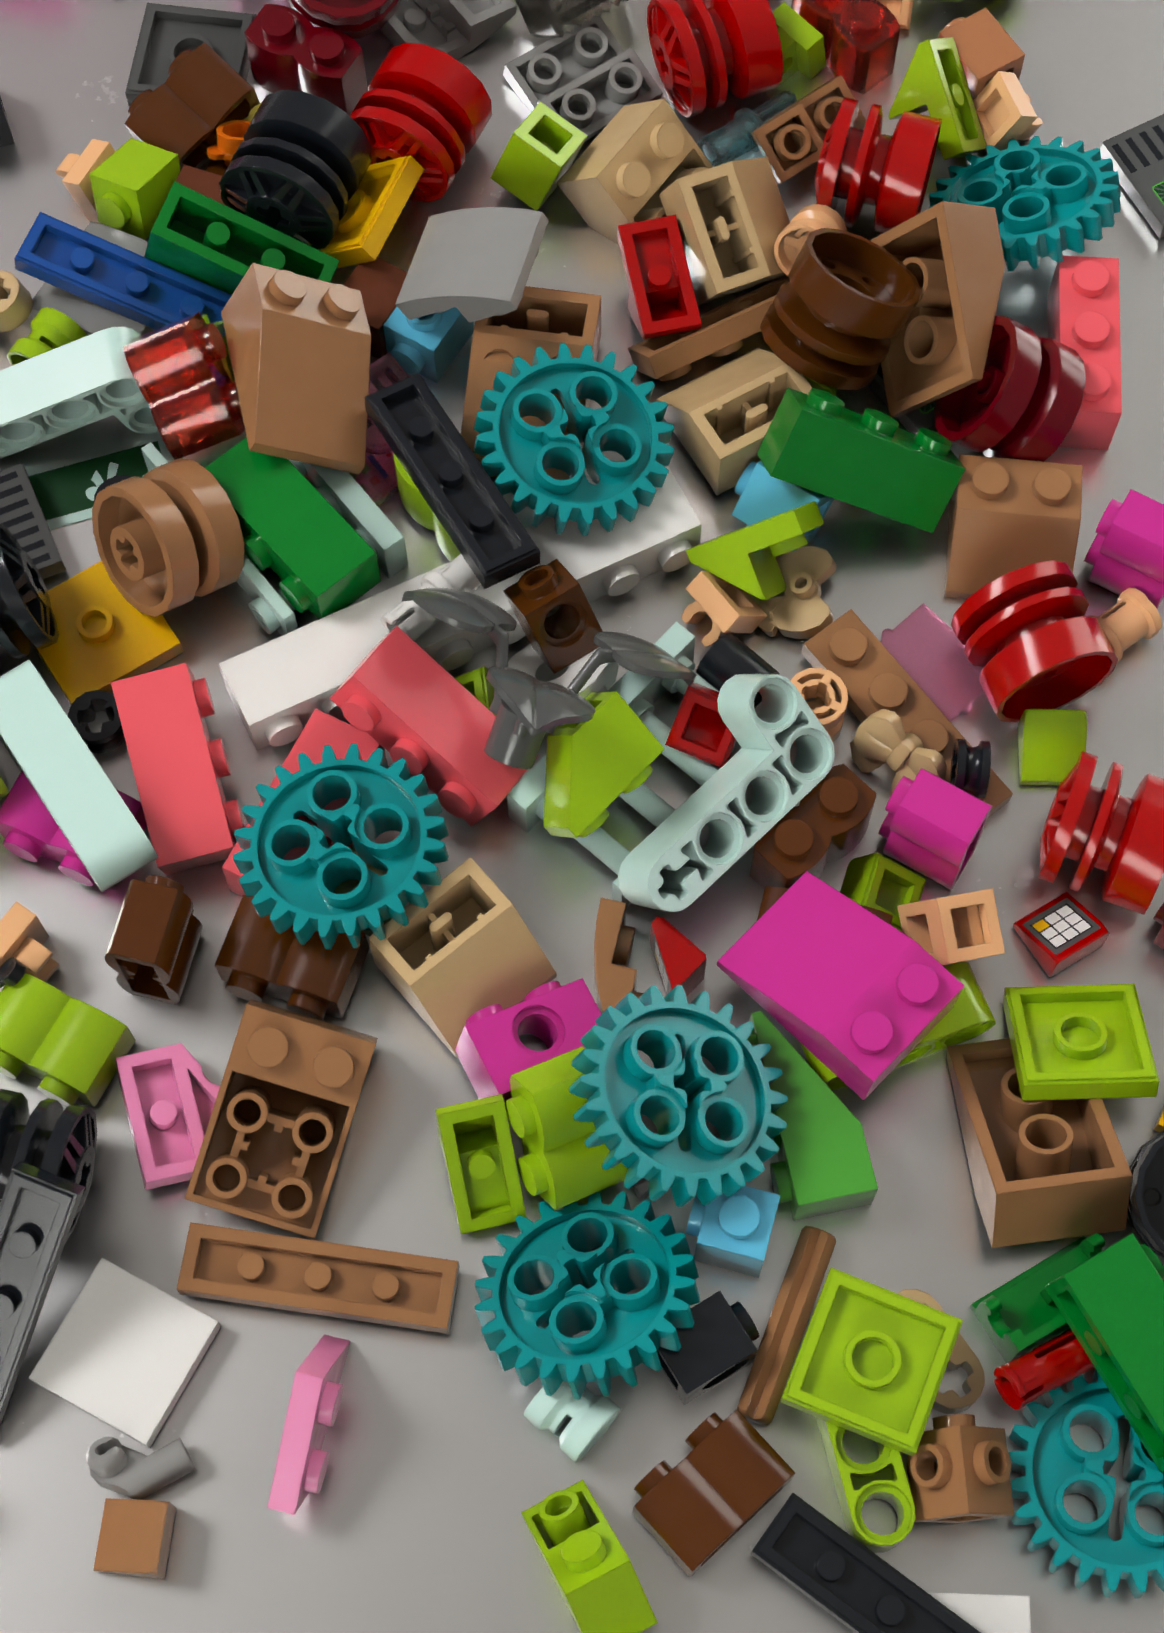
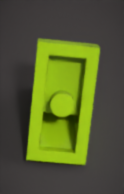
[888,37,986,160]
[686,500,824,600]
[435,1094,527,1234]

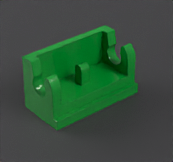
[970,1233,1105,1363]

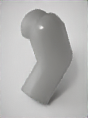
[86,1437,195,1499]

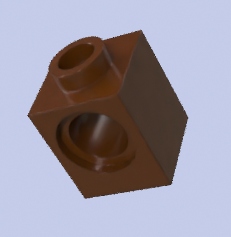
[503,559,603,674]

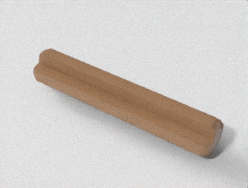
[737,1226,836,1425]

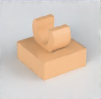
[973,71,1043,153]
[55,139,115,224]
[681,571,767,647]
[0,901,60,982]

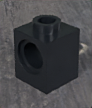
[657,1291,760,1405]

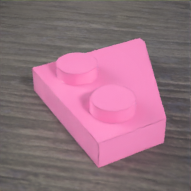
[115,1043,220,1190]
[267,1334,350,1515]

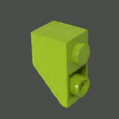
[543,691,665,838]
[521,1480,658,1633]

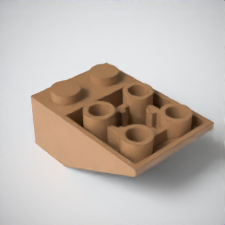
[461,286,601,480]
[185,999,378,1239]

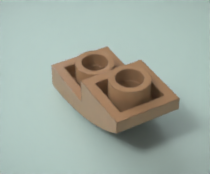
[751,75,866,184]
[594,898,643,1014]

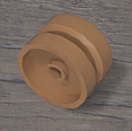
[92,458,244,617]

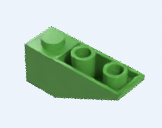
[747,1011,878,1221]

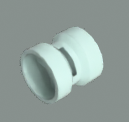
[523,1381,621,1463]

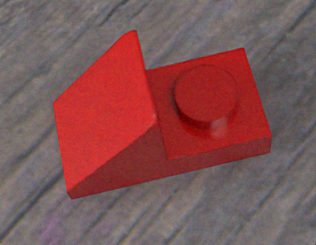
[617,215,702,339]

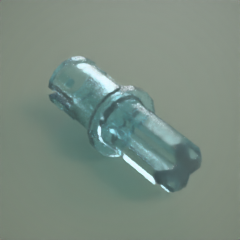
[698,91,797,167]

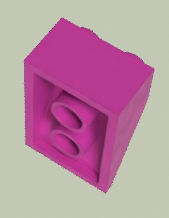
[716,871,965,1100]

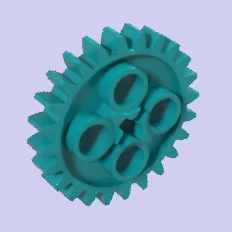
[928,136,1121,272]
[473,343,674,536]
[233,744,449,950]
[569,985,788,1207]
[474,1191,700,1399]
[1009,1368,1164,1599]

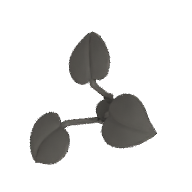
[402,588,696,769]

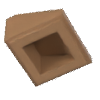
[93,1498,176,1579]

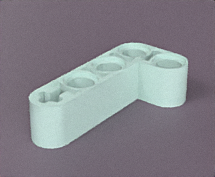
[0,327,179,459]
[0,660,158,892]
[618,674,835,912]

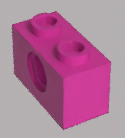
[455,978,601,1103]

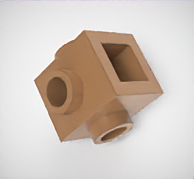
[907,1414,1014,1523]

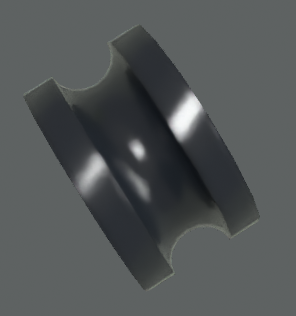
[68,690,125,754]
[950,739,991,798]

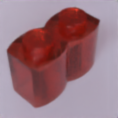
[791,0,900,94]
[123,312,245,460]

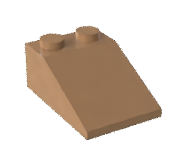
[870,201,1005,417]
[221,263,371,474]
[946,1038,1132,1248]

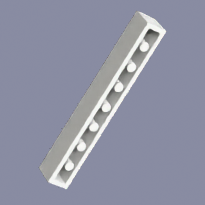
[219,466,702,751]

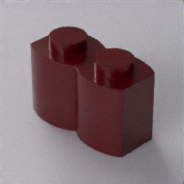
[244,4,368,116]

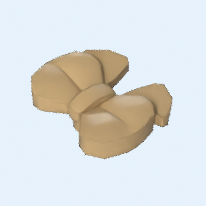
[757,546,837,639]
[850,709,948,796]

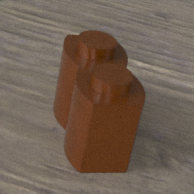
[124,43,260,169]
[749,764,877,889]
[105,875,203,1005]
[215,895,370,1021]
[632,1410,795,1577]

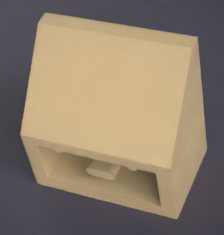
[557,98,713,245]
[659,157,790,306]
[656,347,812,495]
[368,857,557,1058]

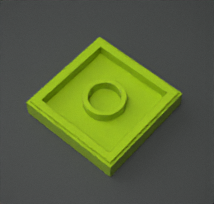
[1002,984,1160,1101]
[780,1267,963,1456]

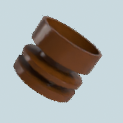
[760,228,922,390]

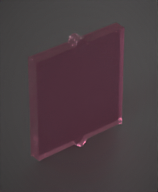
[880,603,984,722]

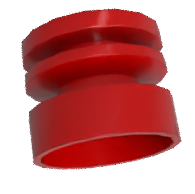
[647,0,783,118]
[350,43,492,203]
[814,97,942,235]
[951,560,1118,722]
[1037,751,1164,915]

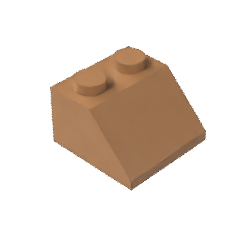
[944,454,1083,599]

